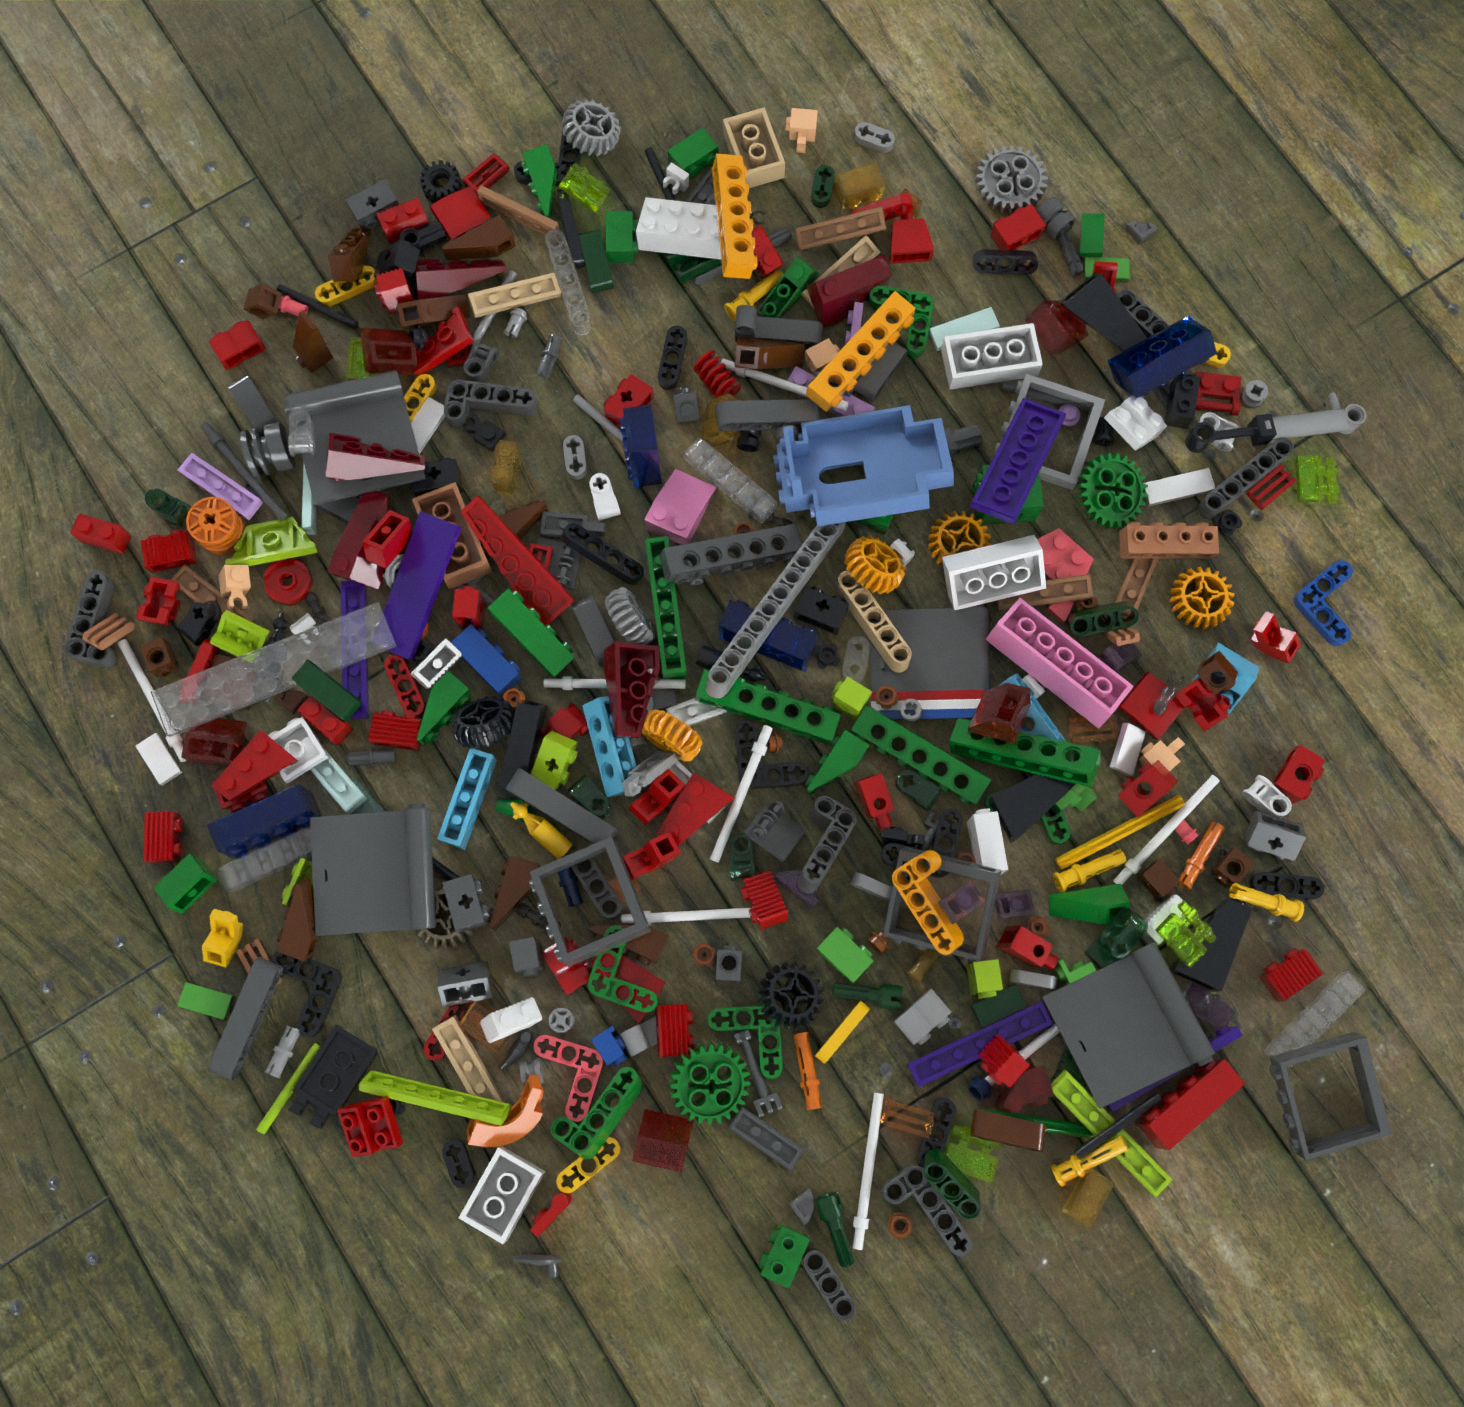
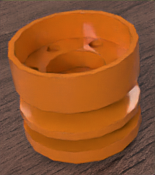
[186,497,246,556]

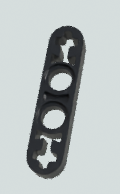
[557,188,585,269]
[561,523,644,585]

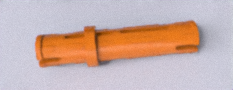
[1178,821,1225,890]
[793,1032,823,1110]

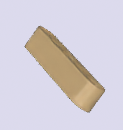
[837,570,912,673]

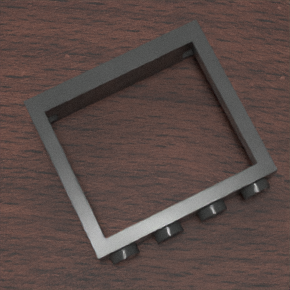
[529,837,651,967]
[883,847,1002,962]
[1269,1032,1391,1160]

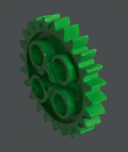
[1076,453,1148,529]
[668,1042,751,1126]

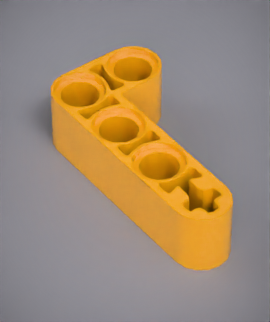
[892,850,964,955]

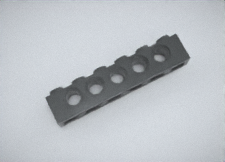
[659,524,802,584]

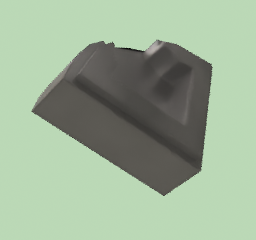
[1126,221,1158,244]
[789,1188,814,1225]

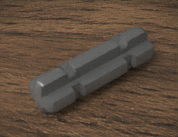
[1058,234,1084,276]

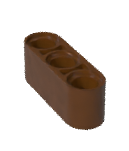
[970,1110,1047,1152]

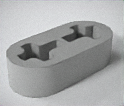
[854,122,895,153]
[563,435,587,480]
[850,872,892,902]
[1009,969,1057,990]

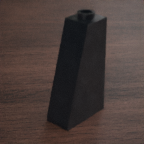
[1059,273,1147,354]
[499,700,548,795]
[988,761,1075,843]
[1170,898,1253,992]

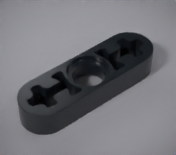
[973,249,1038,274]
[658,326,687,390]
[1250,872,1324,900]
[916,1098,956,1169]

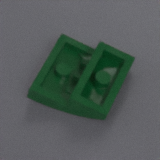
[660,252,721,284]

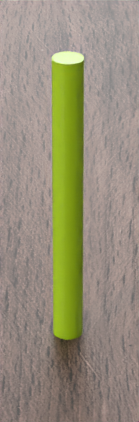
[256,1042,322,1135]

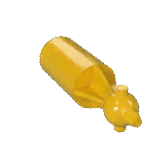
[510,802,572,860]

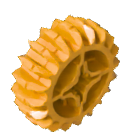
[928,510,991,565]
[844,535,906,595]
[1169,566,1235,630]
[642,709,703,762]

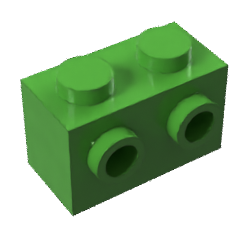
[816,927,873,984]

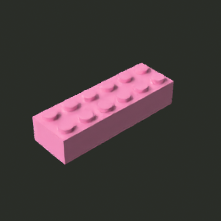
[985,598,1133,729]

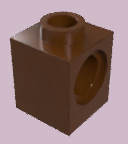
[243,283,282,319]
[140,637,179,677]
[1197,651,1238,694]
[1211,847,1255,888]
[1137,859,1180,899]

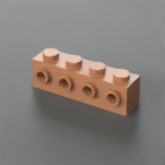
[1119,522,1219,559]

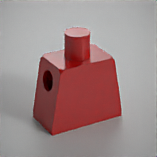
[889,211,934,264]
[853,773,894,830]
[995,926,1059,970]

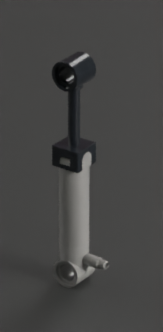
[1185,393,1367,453]

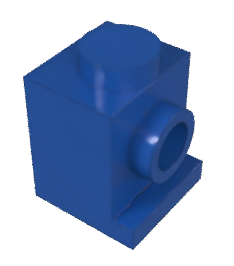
[591,1026,628,1067]

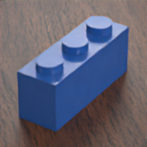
[451,624,522,698]

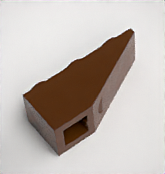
[442,215,516,260]
[328,228,371,282]
[397,295,470,330]
[735,336,805,369]
[499,500,548,539]
[487,856,541,930]
[277,878,319,962]
[589,925,669,965]

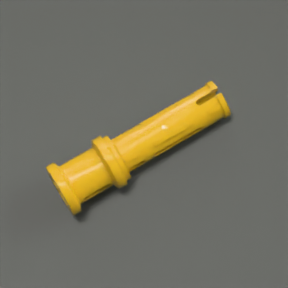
[724,269,783,321]
[1052,849,1126,893]
[1229,883,1304,922]
[1051,1135,1129,1187]

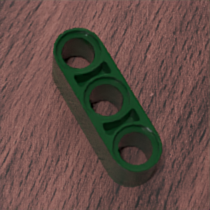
[578,229,614,293]
[1066,601,1139,637]
[291,659,363,722]
[924,1149,981,1220]

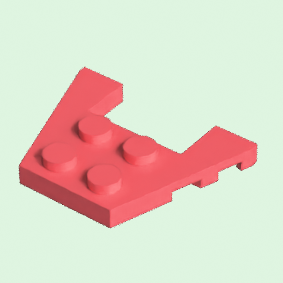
[1037,528,1094,624]

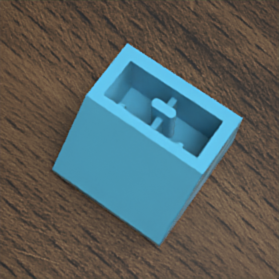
[1192,642,1260,714]

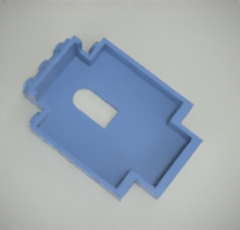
[773,405,954,526]

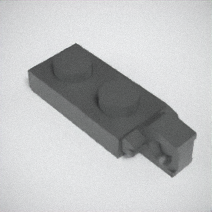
[539,511,606,540]

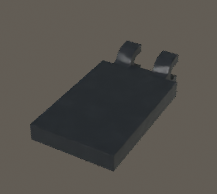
[288,1025,379,1129]

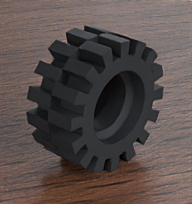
[420,160,462,203]

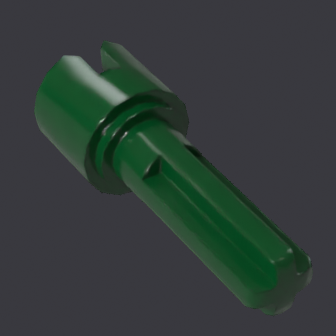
[832,983,903,1011]
[814,1191,854,1267]

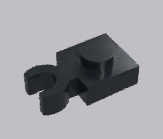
[463,414,506,452]
[883,827,925,850]

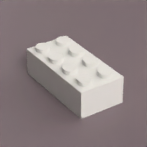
[636,197,721,259]
[941,323,1043,390]
[942,535,1046,611]

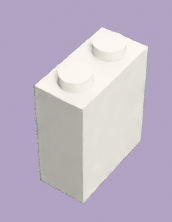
[966,808,1008,875]

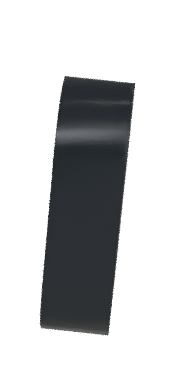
[442,1139,475,1188]

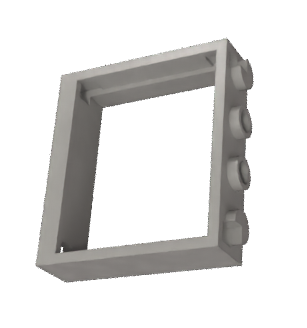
[993,374,1105,490]

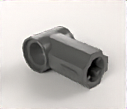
[944,424,983,457]

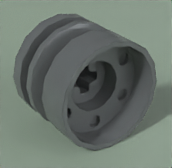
[240,421,295,478]

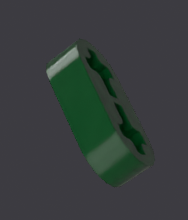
[811,165,835,208]

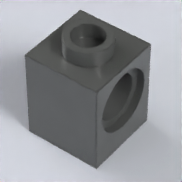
[716,945,742,982]

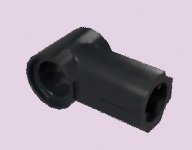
[400,220,447,257]

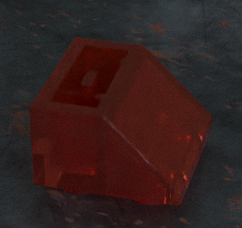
[1024,300,1089,354]
[360,328,417,375]
[968,683,1031,744]
[181,716,247,767]
[995,1065,1054,1113]
[632,1109,694,1173]

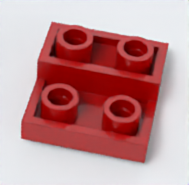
[430,187,491,240]
[1118,672,1184,740]
[337,1096,403,1157]

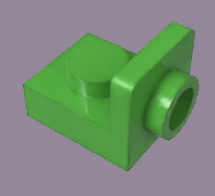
[1055,784,1097,811]
[1054,959,1096,985]

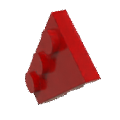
[408,306,474,377]
[211,730,298,802]
[656,772,735,846]
[590,948,666,1024]

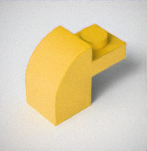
[202,909,243,968]

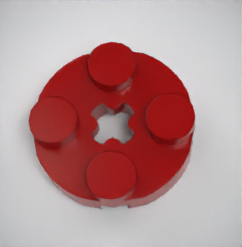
[264,558,313,606]

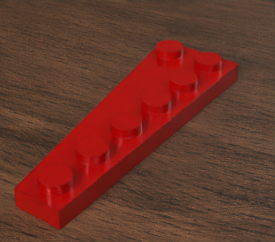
[461,495,576,626]

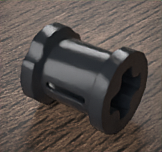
[1093,417,1114,446]

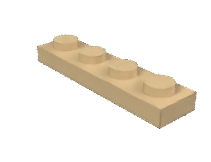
[801,235,880,309]
[468,273,561,318]
[432,1015,505,1103]

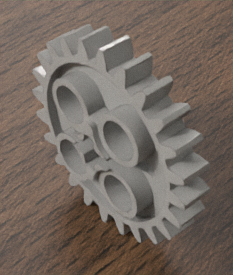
[975,145,1048,214]

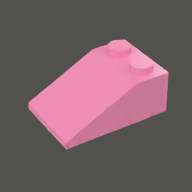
[644,469,717,545]

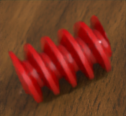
[694,350,741,402]

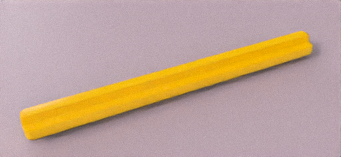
[1055,795,1185,870]

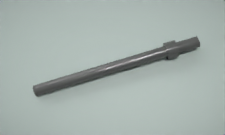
[201,422,287,521]

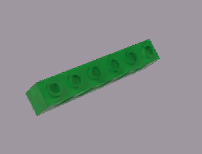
[645,536,687,679]
[695,669,841,745]
[851,705,991,805]
[949,718,1100,787]

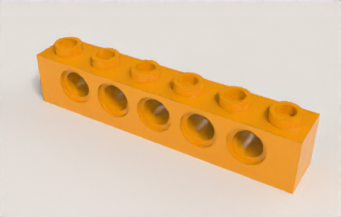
[712,153,757,279]
[805,291,916,412]

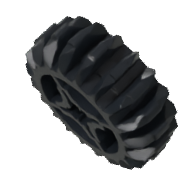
[450,696,515,749]
[757,962,824,1030]

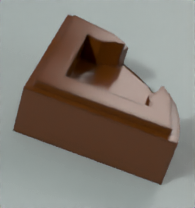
[274,691,309,715]

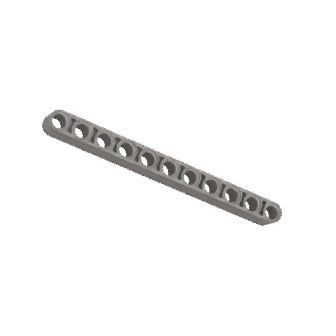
[706,522,846,698]

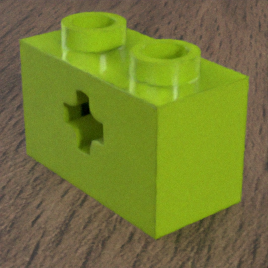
[831,676,872,722]
[531,731,578,790]
[966,959,1003,999]

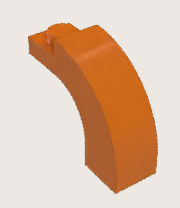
[466,1074,544,1147]

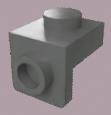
[672,386,700,423]

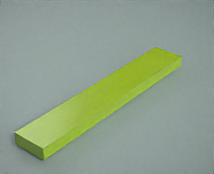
[359,1070,511,1126]
[1047,1070,1173,1198]

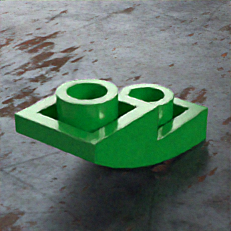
[1080,214,1105,257]

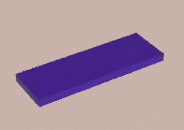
[970,398,1066,525]
[372,511,462,660]

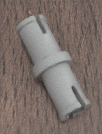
[265,1025,300,1078]

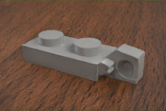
[621,751,678,797]

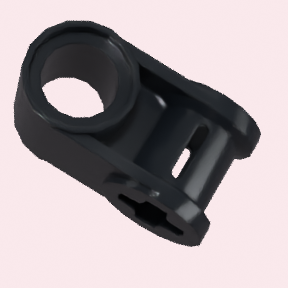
[178,601,221,646]

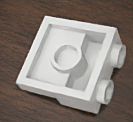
[1104,394,1167,451]
[268,716,329,784]

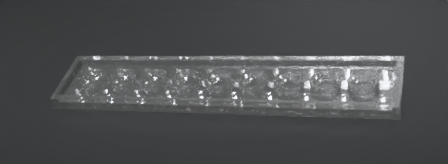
[151,602,397,737]

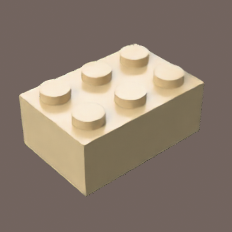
[723,107,785,188]

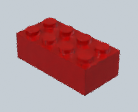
[1136,1058,1245,1150]

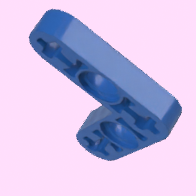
[1294,560,1353,646]

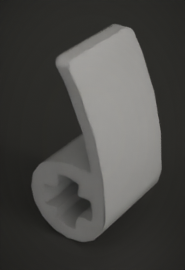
[620,1016,657,1057]

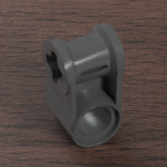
[464,340,499,383]

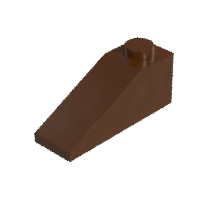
[293,311,333,373]

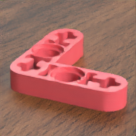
[533,1035,604,1122]

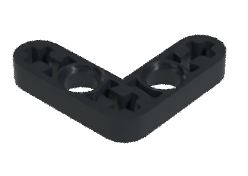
[514,131,581,187]
[735,719,808,789]
[881,808,962,878]
[272,952,342,1037]

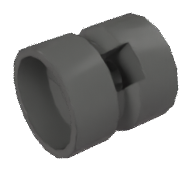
[1037,197,1076,241]

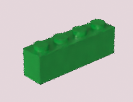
[487,589,575,678]

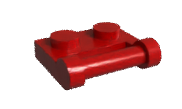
[1194,371,1241,416]
[530,1191,572,1237]

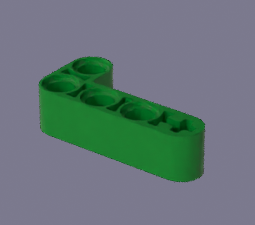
[551,1067,644,1159]

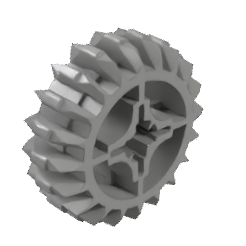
[561,98,621,157]
[605,587,656,645]

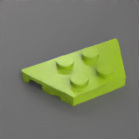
[225,517,318,566]

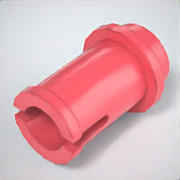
[278,296,308,317]
[1174,820,1198,845]

